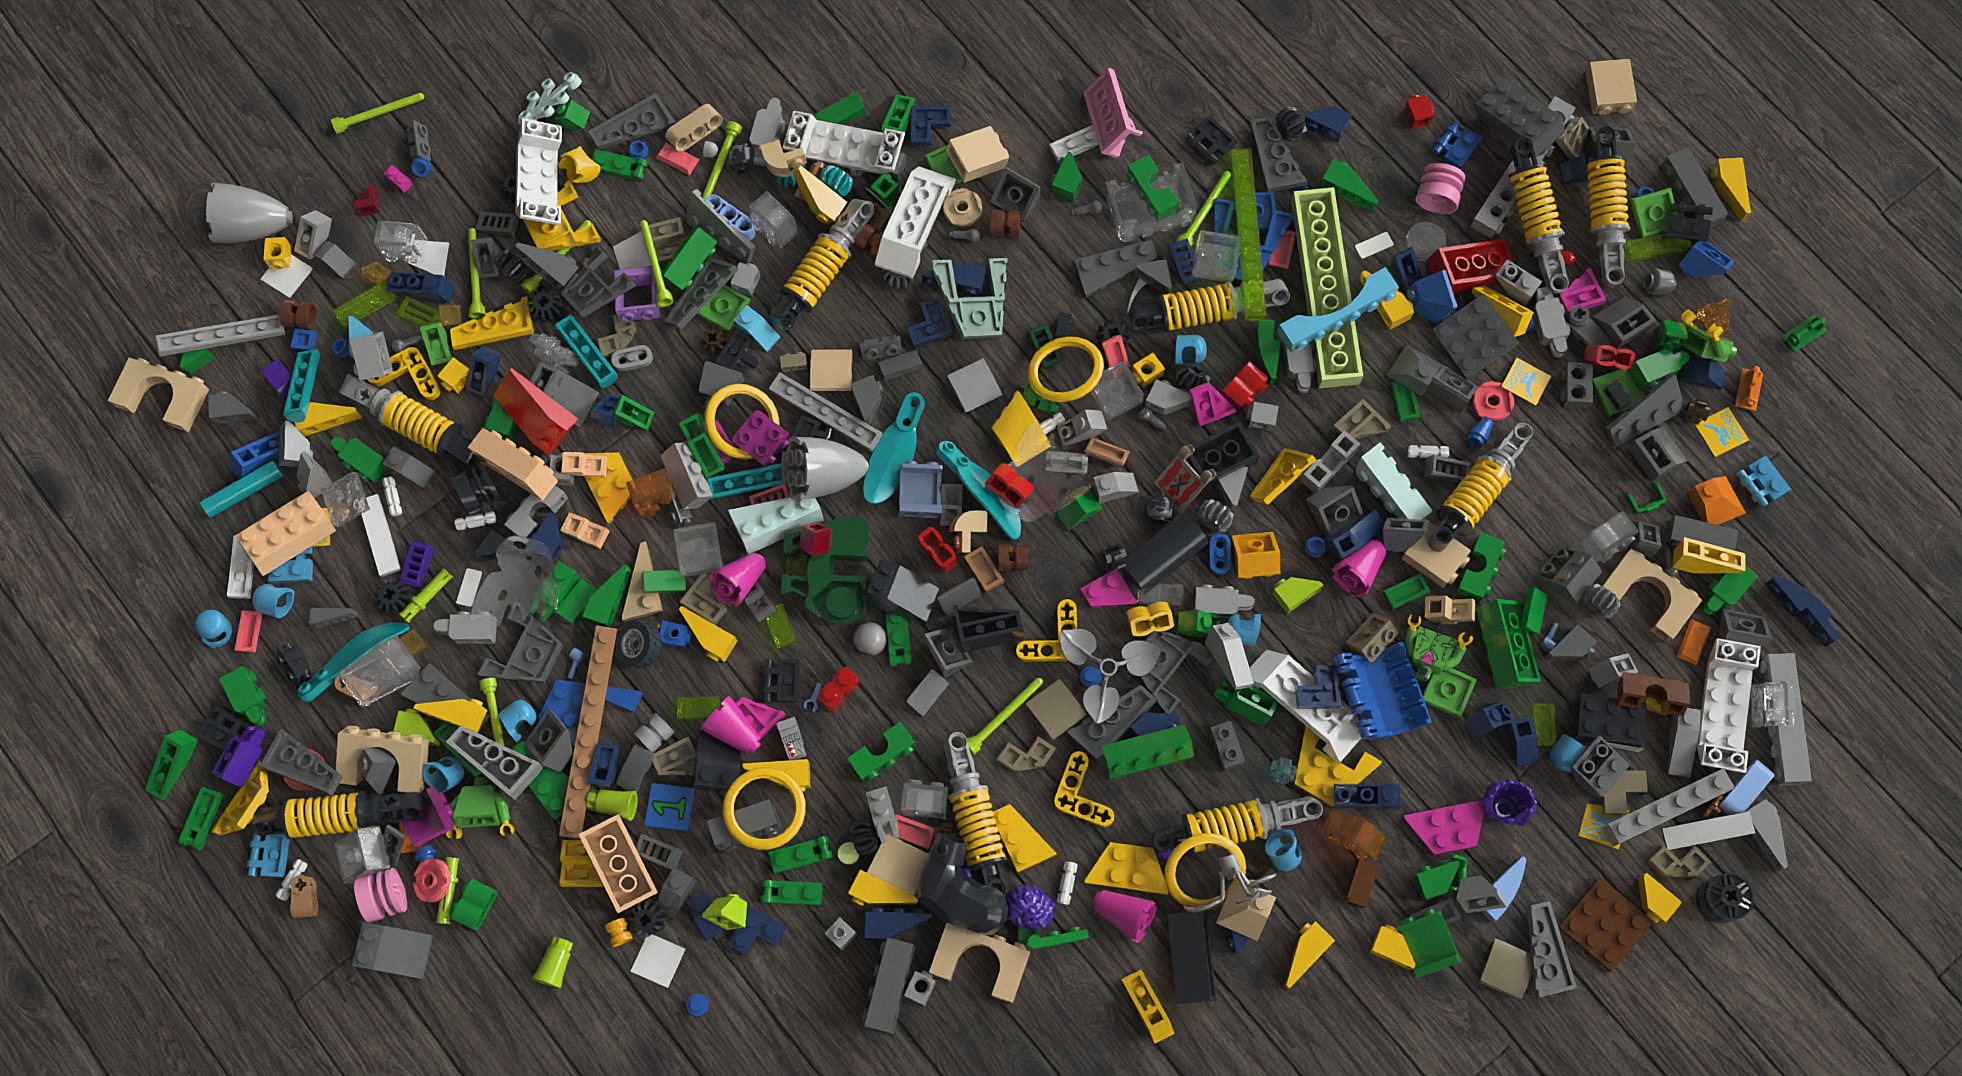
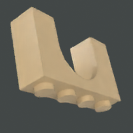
[108,358,209,433]
[1602,549,1702,644]
[336,726,429,793]
[929,923,1030,1004]

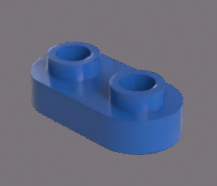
[1209,533,1231,576]

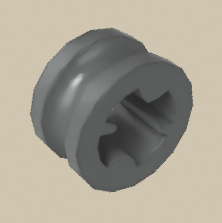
[1569,306,1589,327]

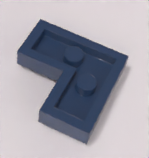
[911,106,951,145]
[907,297,952,348]
[1295,665,1342,709]
[728,906,787,956]

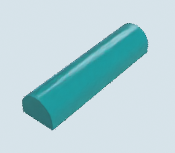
[554,314,618,388]
[283,349,320,423]
[200,461,284,518]
[707,463,783,499]

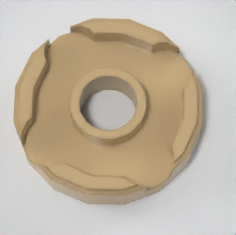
[942,188,982,228]

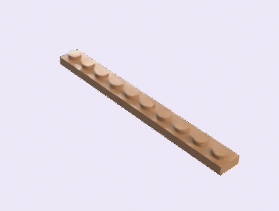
[559,626,617,839]

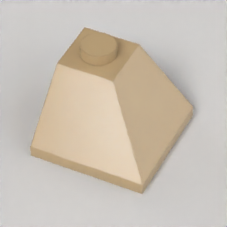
[1216,882,1276,941]

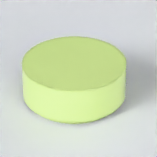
[838,842,860,865]

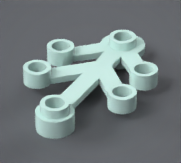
[518,72,581,126]

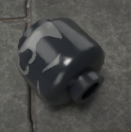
[729,143,755,174]
[1146,492,1174,524]

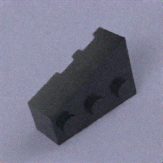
[953,605,1024,653]

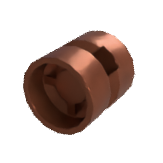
[991,210,1020,237]
[855,224,884,259]
[279,301,317,329]
[999,543,1028,571]

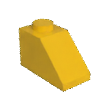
[1638,873,1682,924]
[1369,924,1416,970]

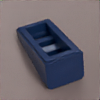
[1168,238,1202,283]

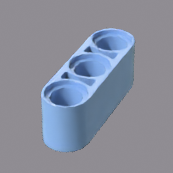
[705,195,755,240]
[1717,760,1775,815]

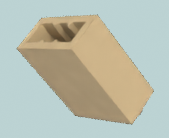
[1585,59,1637,115]
[946,126,1009,182]
[1402,522,1471,588]
[867,834,929,897]

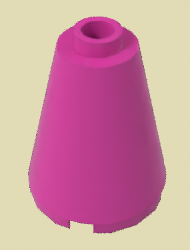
[1332,540,1386,597]
[709,553,766,606]
[700,696,761,754]
[1093,890,1156,943]

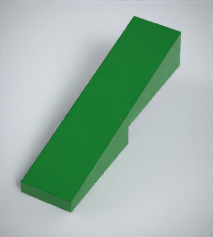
[787,91,866,130]

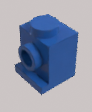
[659,620,692,649]

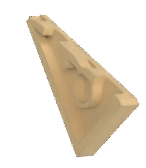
[622,542,663,622]

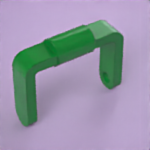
[1626,481,1667,514]
[1449,855,1467,893]

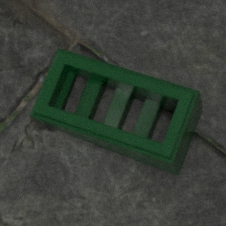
[1027,323,1063,369]

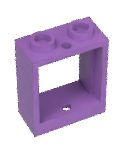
[615,267,660,322]

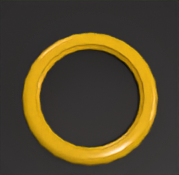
[1028,337,1104,402]
[705,384,779,459]
[723,767,805,850]
[1164,833,1246,910]

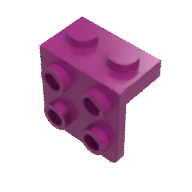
[732,410,789,468]
[402,786,455,846]

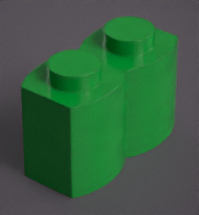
[450,879,498,931]

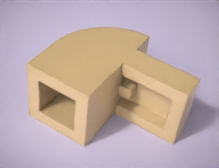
[760,140,807,177]
[949,511,987,553]
[1425,596,1475,624]

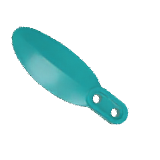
[863,392,925,504]
[936,441,1021,540]
[297,623,410,703]

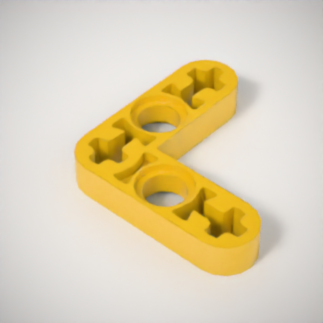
[367,347,440,400]
[1016,599,1077,662]
[1054,751,1114,827]

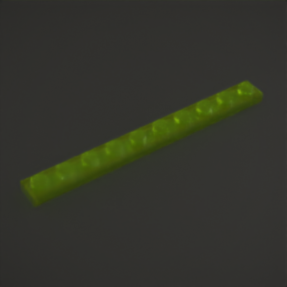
[1231,149,1266,321]

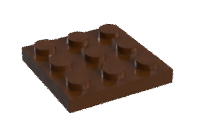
[1558,877,1653,972]

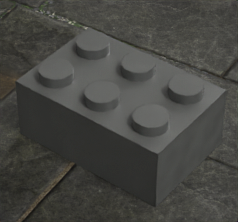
[707,799,782,853]

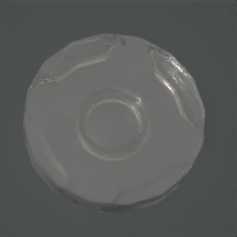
[1405,222,1446,261]

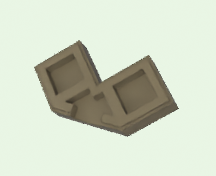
[597,314,637,359]
[996,737,1056,773]
[1602,770,1648,815]
[1647,845,1711,878]

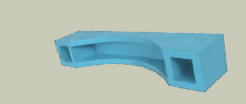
[1278,267,1399,352]

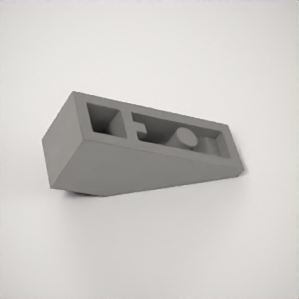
[296,451,334,498]
[1205,623,1254,690]
[1667,708,1701,778]
[1745,799,1788,871]

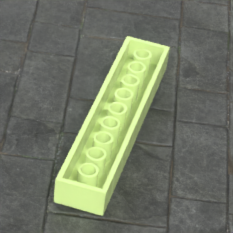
[1291,188,1363,389]

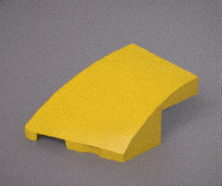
[991,391,1051,467]

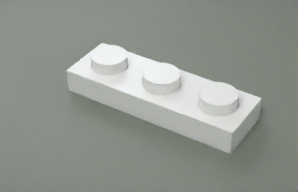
[227,536,254,599]

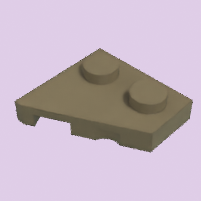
[1556,117,1589,160]
[1333,399,1391,440]
[680,571,727,625]
[652,737,695,775]

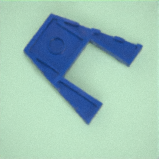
[1215,198,1294,284]
[538,680,643,747]

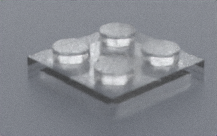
[321,472,370,527]

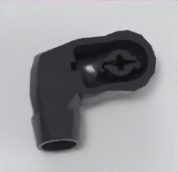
[917,833,1008,935]

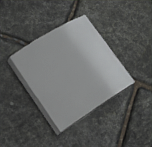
[947,358,1002,412]

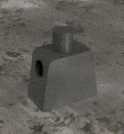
[699,361,744,410]

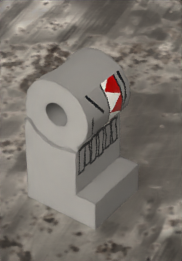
[776,717,807,760]

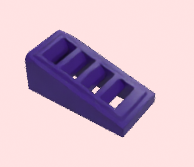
[399,541,435,589]

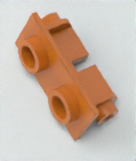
[1735,366,1763,411]

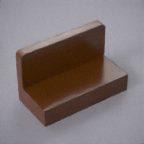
[1344,856,1379,908]

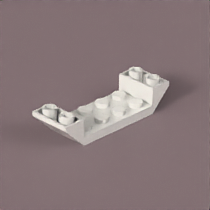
[782,111,905,174]
[515,118,562,225]
[875,166,956,279]
[1697,638,1761,773]
[1250,650,1362,763]

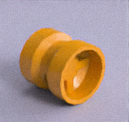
[605,918,633,947]

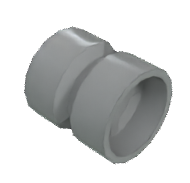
[634,713,675,753]

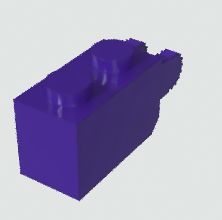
[212,725,265,787]

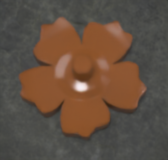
[1703,795,1723,817]

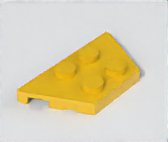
[584,453,638,524]
[212,760,269,836]
[1085,842,1169,895]

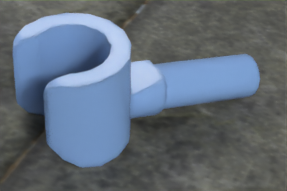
[1540,623,1558,652]
[567,648,585,679]
[804,683,822,712]

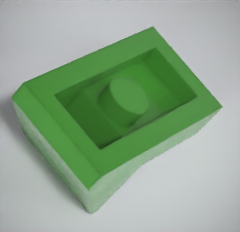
[420,322,452,365]

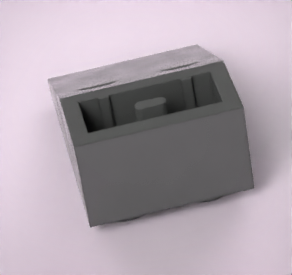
[530,362,599,428]

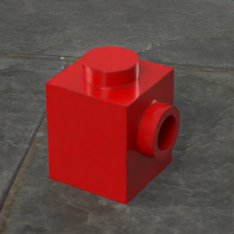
[1404,94,1434,129]

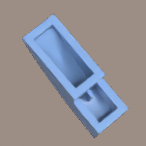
[1481,856,1526,923]

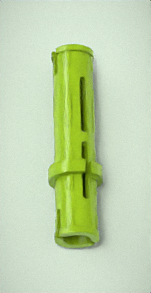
[399,568,453,623]
[436,857,459,924]

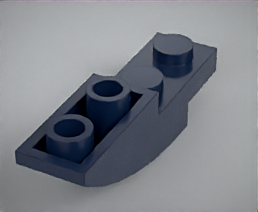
[1766,575,1841,646]

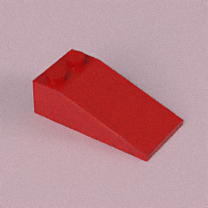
[1427,239,1515,294]
[493,368,578,456]

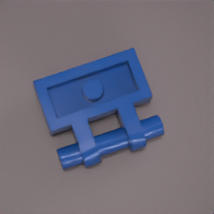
[1432,120,1483,169]

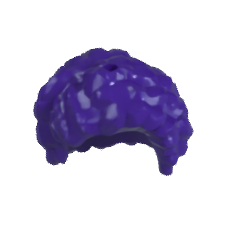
[1482,779,1537,826]
[1005,884,1055,931]

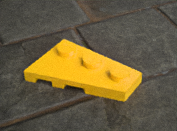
[1250,448,1316,505]
[992,804,1057,873]

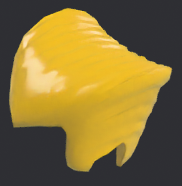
[558,146,600,183]

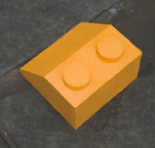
[1232,532,1280,579]

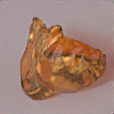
[1697,299,1732,336]

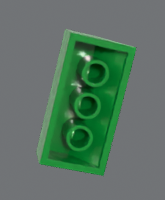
[1476,599,1541,689]
[1101,724,1194,781]

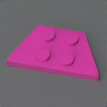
[1403,800,1484,855]

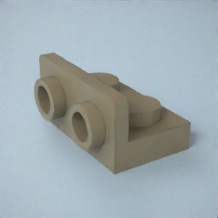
[1346,613,1398,663]

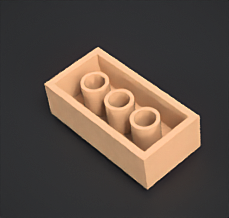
[468,428,558,500]
[235,491,336,576]
[579,814,658,913]

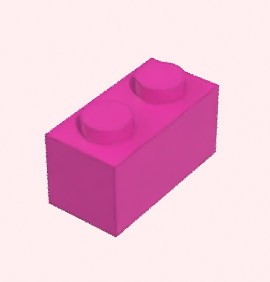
[383,165,413,193]

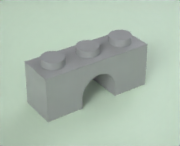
[1301,430,1360,493]
[504,485,568,545]

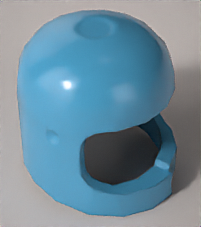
[1175,335,1207,366]
[252,584,295,618]
[195,610,232,648]
[1227,614,1261,646]
[498,700,537,742]
[1549,734,1587,773]
[422,756,465,793]
[1265,829,1302,871]

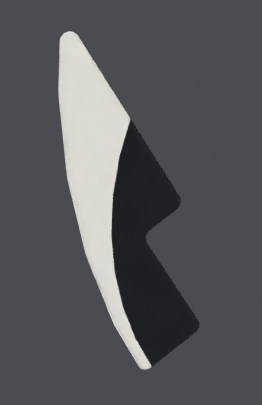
[866,188,893,217]
[1127,279,1150,312]

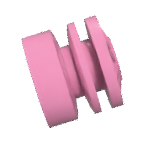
[1416,163,1465,214]
[354,867,407,923]

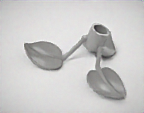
[1060,629,1161,723]
[1183,853,1276,912]

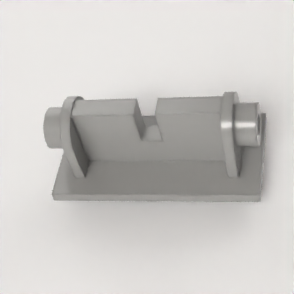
[1046,451,1088,474]

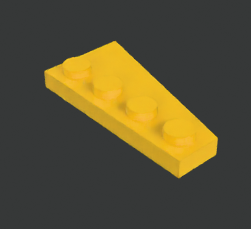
[450,296,534,350]

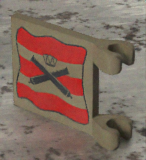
[1154,445,1217,513]

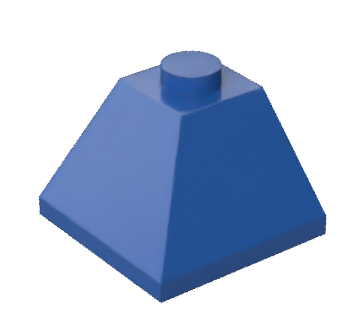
[1679,241,1735,278]
[1407,270,1457,325]

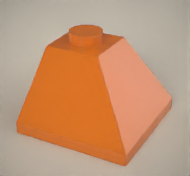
[1687,476,1746,525]

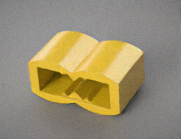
[1126,602,1174,636]

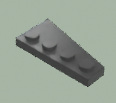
[1251,116,1307,193]
[684,189,756,264]

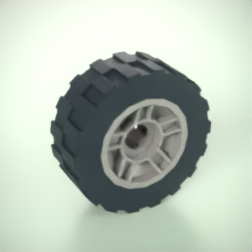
[615,620,661,668]

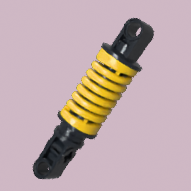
[251,791,425,839]

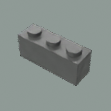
[1665,515,1739,551]

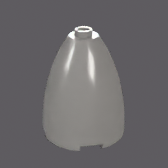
[206,183,293,243]
[781,437,869,500]

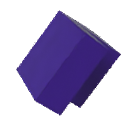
[261,358,292,400]

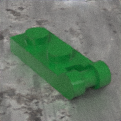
[592,149,648,181]
[886,612,912,667]
[179,787,224,851]
[769,836,833,874]
[760,880,823,906]
[1024,927,1089,950]

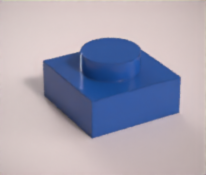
[291,329,317,351]

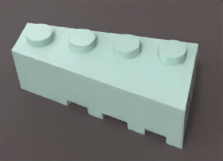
[1355,442,1433,520]
[728,497,824,554]

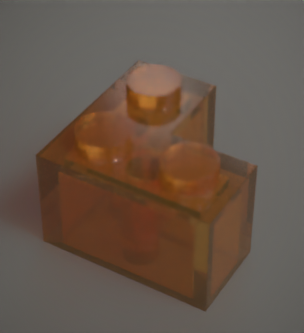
[626,468,677,517]
[1321,809,1388,861]

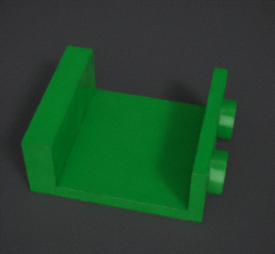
[1397,909,1461,978]

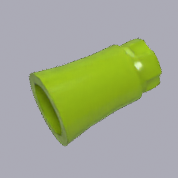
[586,789,638,821]
[532,937,573,989]

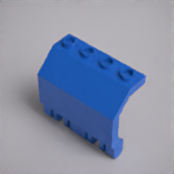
[1333,642,1432,740]

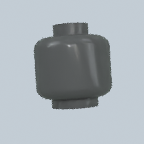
[1643,269,1677,297]

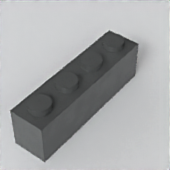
[1662,147,1728,227]

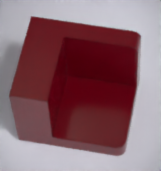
[354,184,380,216]
[800,522,831,556]

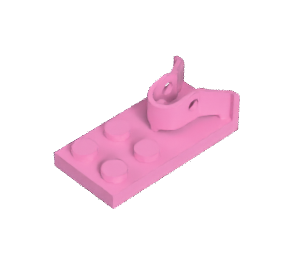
[1083,68,1143,158]

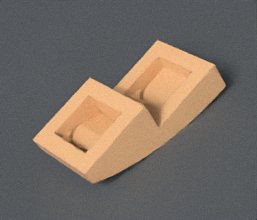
[562,452,607,478]
[560,512,610,549]

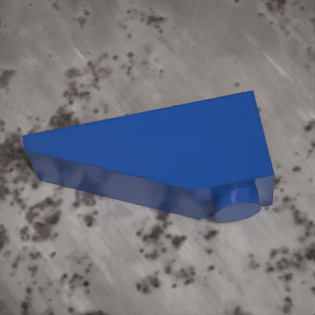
[229,431,280,479]

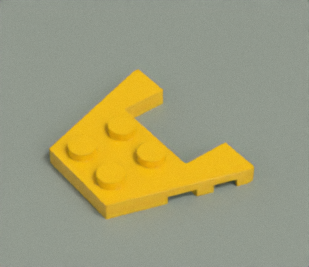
[523,180,601,251]
[1294,725,1382,807]

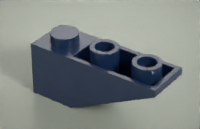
[922,262,987,297]
[386,272,455,303]
[1323,508,1385,559]
[1333,784,1400,810]
[865,908,933,941]

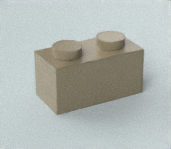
[780,352,808,372]

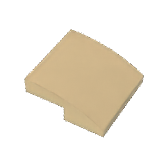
[810,350,853,391]

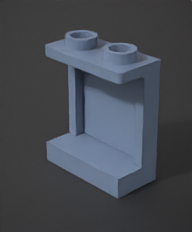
[899,461,943,519]

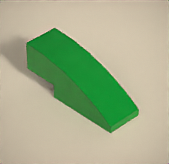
[1256,318,1281,386]
[679,413,725,479]

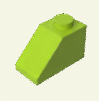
[1272,577,1323,614]
[394,709,440,746]
[703,894,747,930]

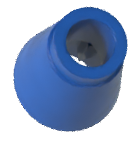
[1467,417,1494,448]

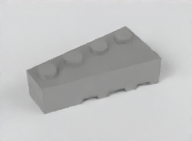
[446,726,544,800]

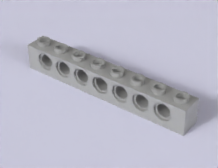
[1471,96,1576,239]

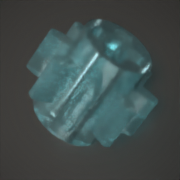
[1269,757,1297,785]

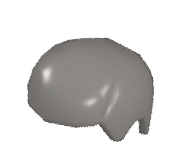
[853,622,887,655]

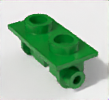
[1782,315,1827,352]
[1020,382,1059,414]

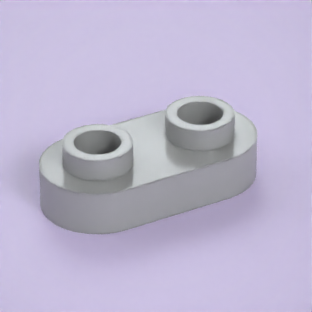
[611,345,653,371]

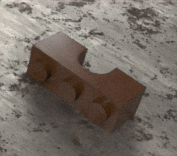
[1617,672,1690,716]

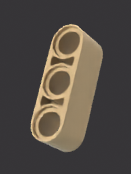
[665,104,723,151]

